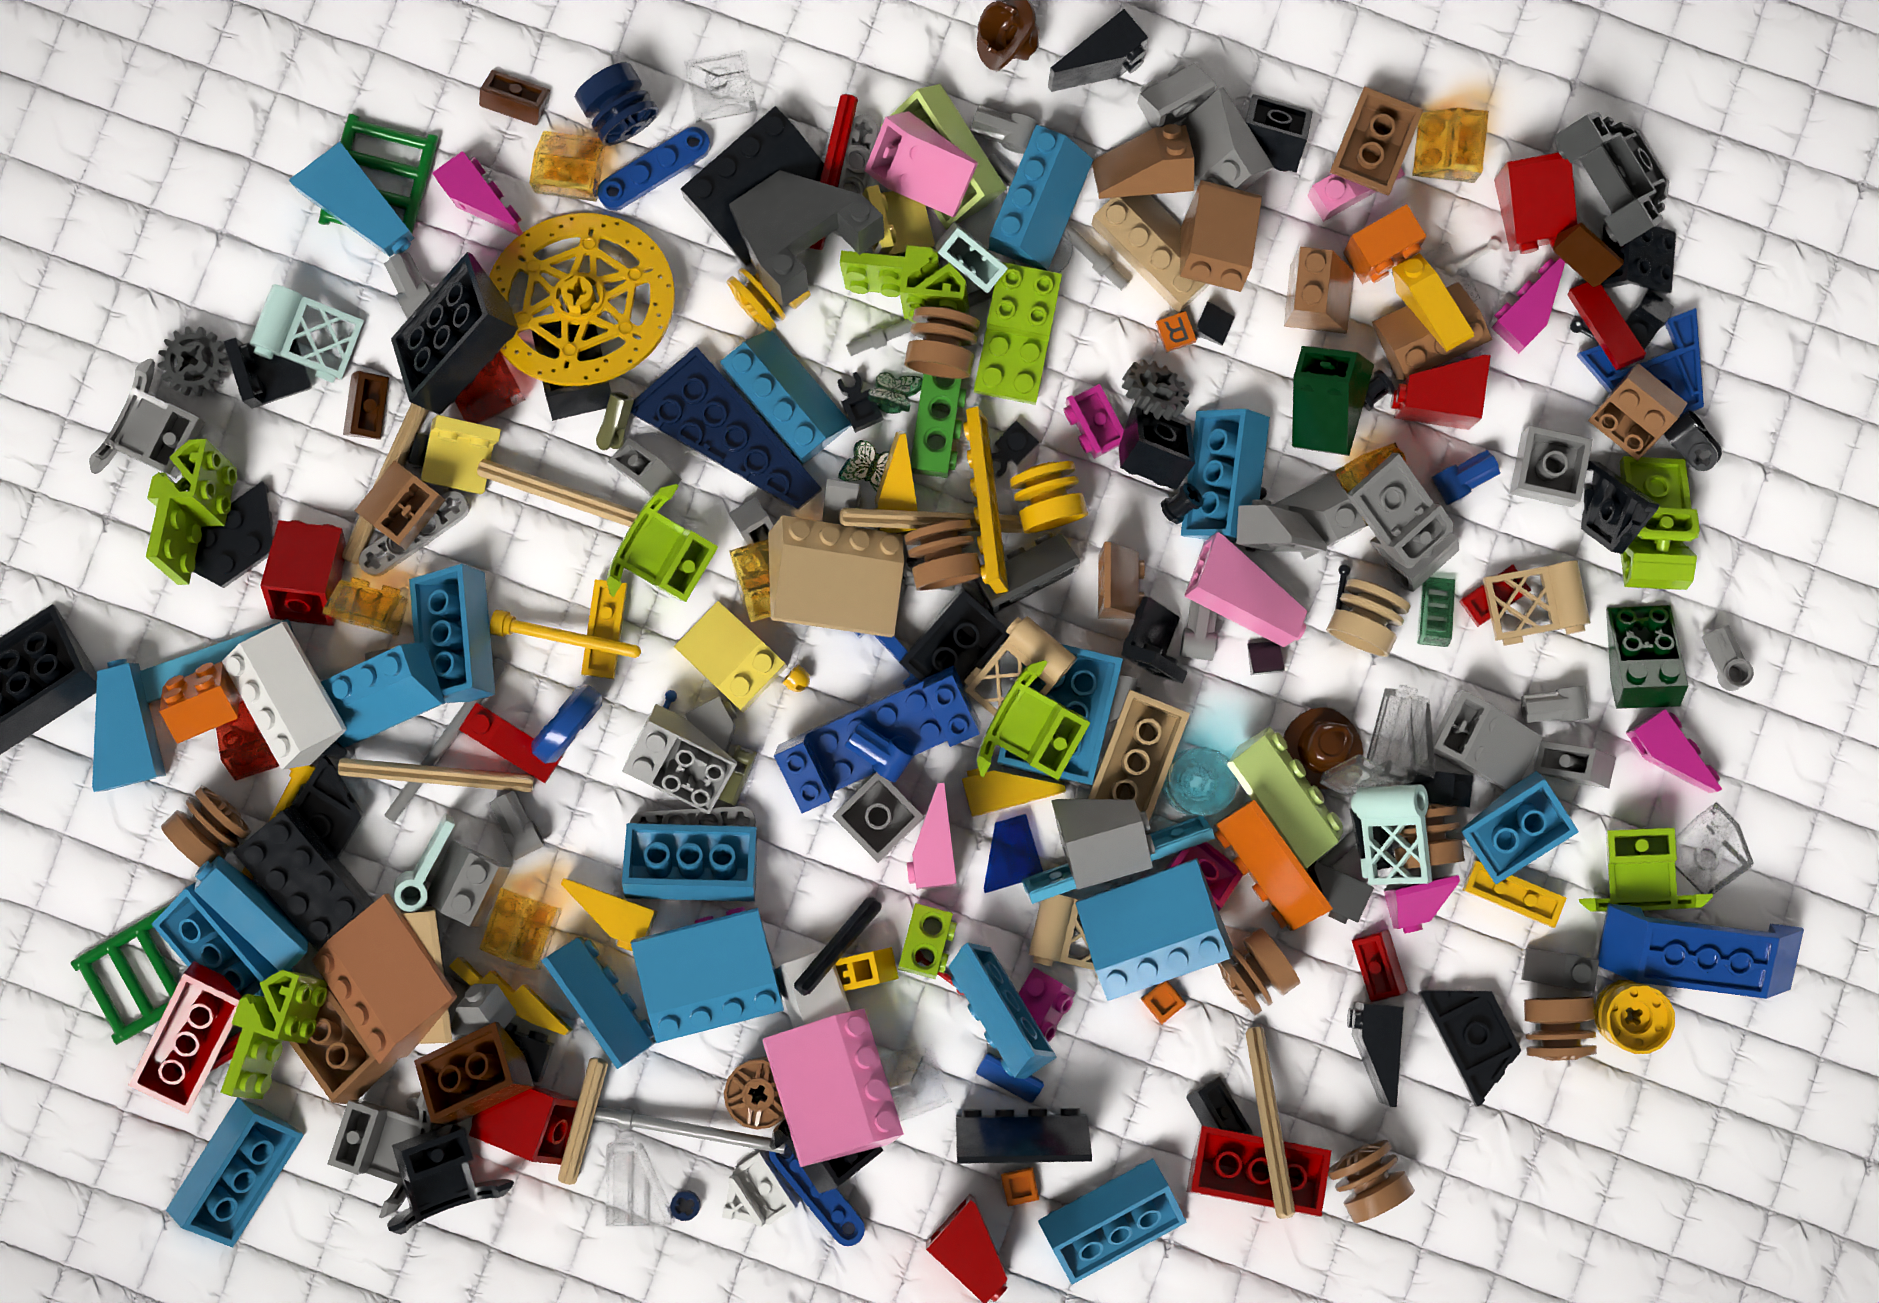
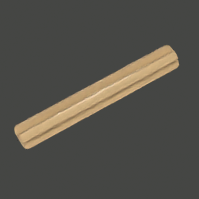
[558,1057,608,1185]

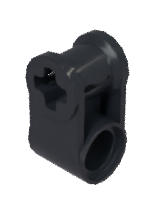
[1664,409,1722,471]

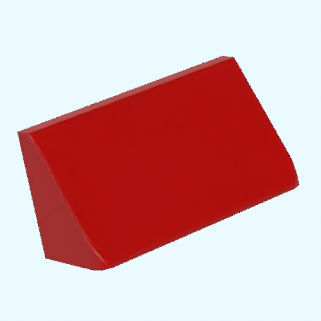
[1352,929,1408,1003]

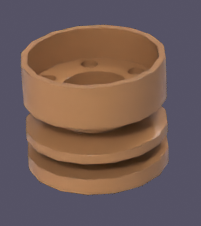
[904,307,980,379]
[904,520,982,591]
[161,785,251,867]
[1394,804,1465,869]
[1217,928,1301,1016]
[1523,997,1597,1061]
[724,1057,785,1130]
[1328,1140,1415,1223]

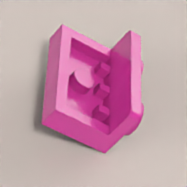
[1063,384,1124,459]
[1019,967,1076,1042]

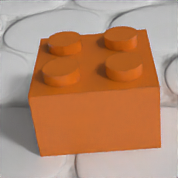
[1343,204,1427,285]
[159,661,240,744]

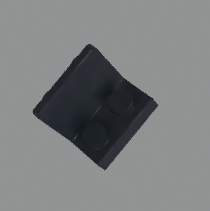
[1601,224,1676,294]
[223,337,312,409]
[1121,596,1188,684]

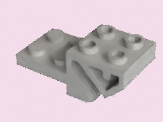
[1346,453,1459,592]

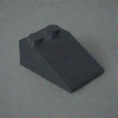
[1048,9,1149,92]
[532,321,612,421]
[899,587,1009,687]
[1347,1002,1404,1107]

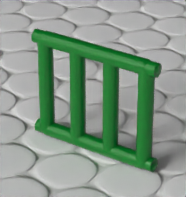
[318,114,439,234]
[70,903,178,1045]

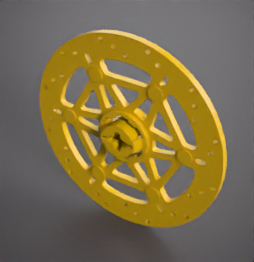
[489,213,675,386]

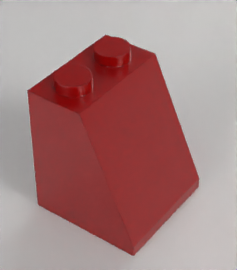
[1494,152,1578,254]
[1390,354,1491,430]
[260,520,346,626]
[469,1084,578,1165]
[926,1193,1008,1303]

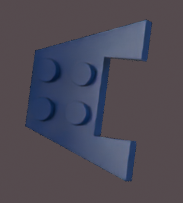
[1576,308,1704,414]

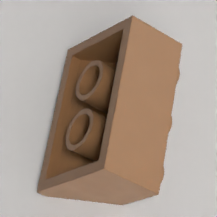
[1372,282,1492,380]

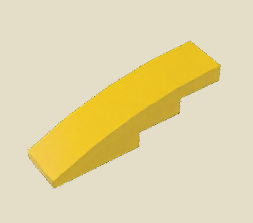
[449,957,573,1035]

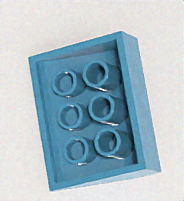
[997,644,1123,785]
[1075,858,1233,1001]
[631,908,784,1043]

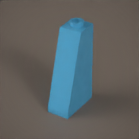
[289,142,415,257]
[92,659,166,792]
[194,855,309,971]

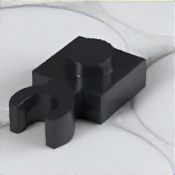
[837,372,884,433]
[992,420,1039,479]

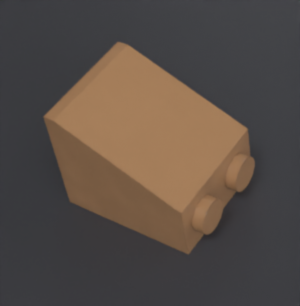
[1180,180,1262,292]
[1284,246,1354,334]

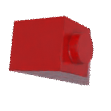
[458,702,563,784]

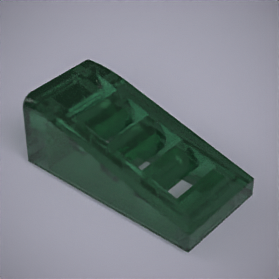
[1417,577,1455,647]

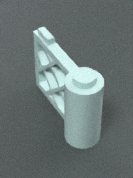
[249,284,364,383]
[1351,784,1432,885]
[394,813,455,912]

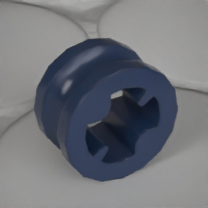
[670,1190,701,1221]

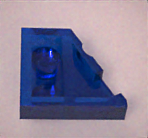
[983,814,1043,894]

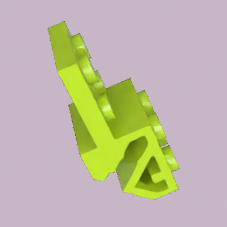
[839,245,970,323]
[973,262,1062,405]
[145,439,237,585]
[1619,456,1700,590]
[220,970,327,1099]

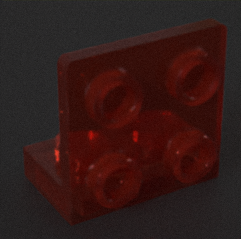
[455,350,526,424]
[216,701,279,781]

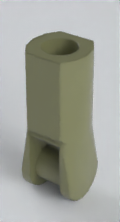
[596,392,634,450]
[718,745,757,806]

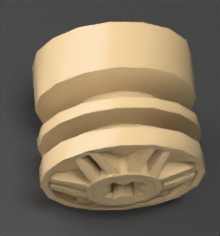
[1326,579,1411,657]

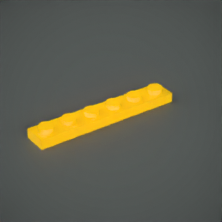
[963,406,1009,594]

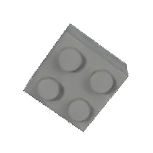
[1509,426,1593,507]
[832,772,924,863]

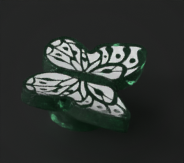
[867,372,923,414]
[838,440,890,493]

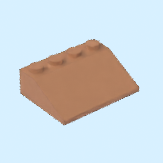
[312,893,457,1064]

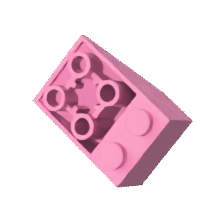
[864,111,978,217]

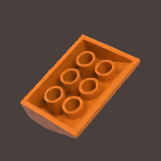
[1214,799,1333,931]

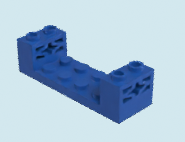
[774,665,981,814]

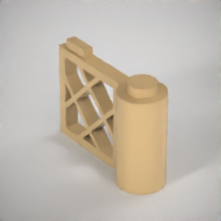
[1483,560,1591,646]
[964,616,1077,716]
[1028,894,1098,978]

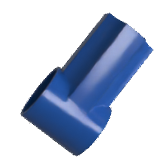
[1431,450,1501,505]
[845,721,914,783]

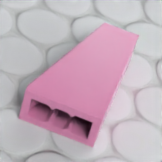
[1185,532,1307,647]

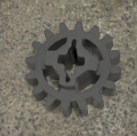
[157,326,229,397]
[1122,360,1190,421]

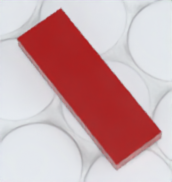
[1567,282,1646,370]

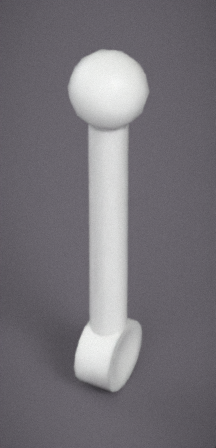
[1445,239,1501,277]

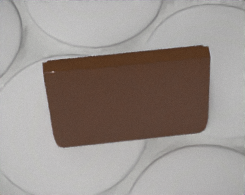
[479,70,551,125]
[1553,222,1624,287]
[343,371,389,440]

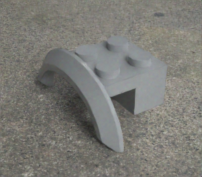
[89,358,206,479]
[327,1090,433,1219]

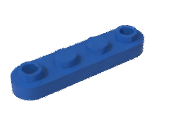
[598,127,710,211]
[769,1145,865,1246]

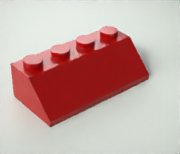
[128,961,242,1114]
[1186,1126,1332,1217]

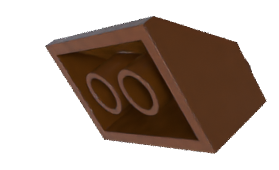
[414,1022,534,1125]

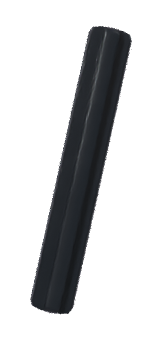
[794,896,882,996]

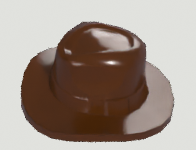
[976,0,1040,72]
[1283,707,1364,790]

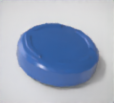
[531,684,602,764]

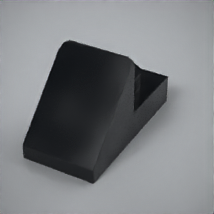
[1625,289,1675,350]
[1407,768,1473,808]

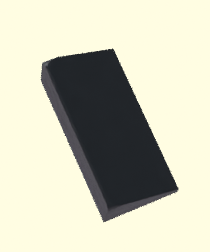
[1186,1076,1253,1135]

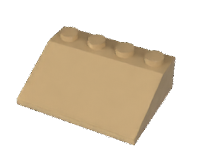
[768,515,904,638]

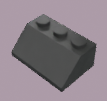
[975,532,1081,614]

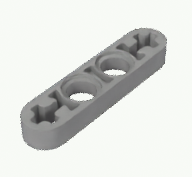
[832,115,877,236]
[359,491,469,577]
[630,806,756,827]

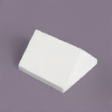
[775,951,851,1029]

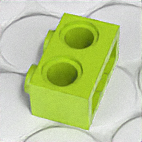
[898,903,957,980]

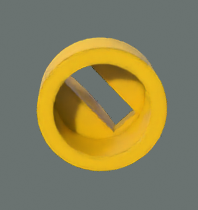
[782,664,810,692]

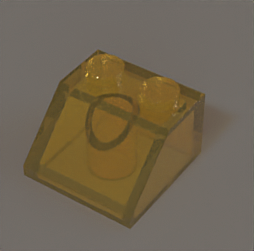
[323,577,409,636]

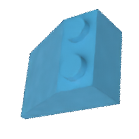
[1460,771,1579,884]

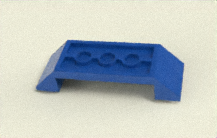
[1597,903,1804,999]

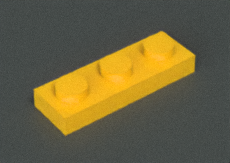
[581,579,628,679]
[1462,860,1567,928]

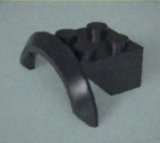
[769,1118,884,1194]
[387,1124,514,1235]

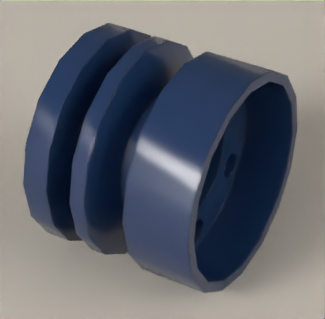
[574,62,659,146]

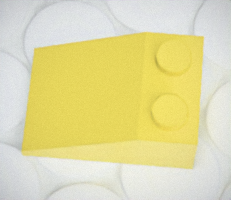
[674,601,787,713]

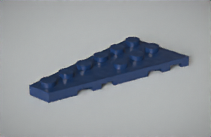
[630,346,822,511]

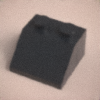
[1245,94,1313,173]
[1118,405,1195,490]

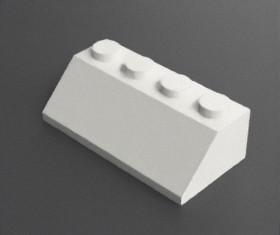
[222,622,347,770]

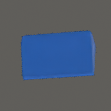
[976,1052,1044,1103]

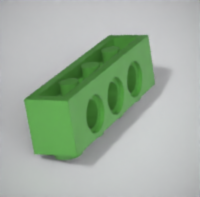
[911,348,967,478]

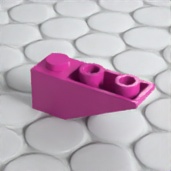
[432,151,523,236]
[1491,258,1565,354]
[1626,709,1722,793]

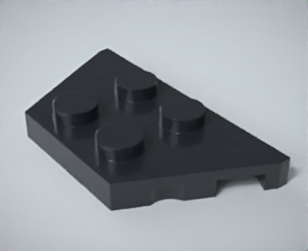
[1581,460,1660,554]
[193,481,274,588]
[293,756,365,859]
[1418,990,1522,1107]

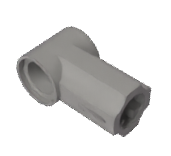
[970,106,1038,154]
[384,252,431,319]
[1180,600,1218,661]
[1702,625,1754,691]
[1521,686,1589,723]
[490,791,545,860]

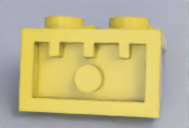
[862,185,935,256]
[420,415,501,495]

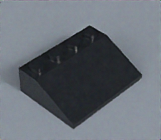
[680,106,824,267]
[391,252,519,415]
[0,604,97,755]
[956,1108,1092,1164]

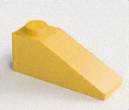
[1392,253,1474,352]
[873,431,918,533]
[962,768,1066,818]
[561,878,658,951]
[835,947,899,991]

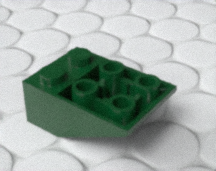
[1292,346,1375,456]
[1606,605,1689,709]

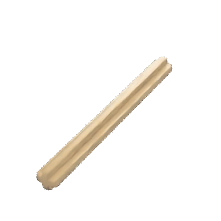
[342,403,429,564]
[477,459,640,527]
[840,508,1023,533]
[338,758,534,792]
[1246,1027,1295,1219]

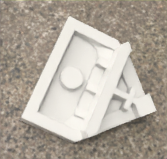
[722,1150,799,1227]

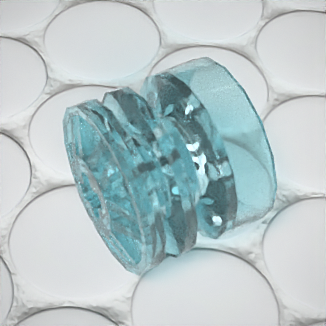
[1162,747,1238,816]

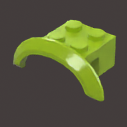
[607,484,718,602]
[977,660,1090,780]
[1579,828,1713,912]

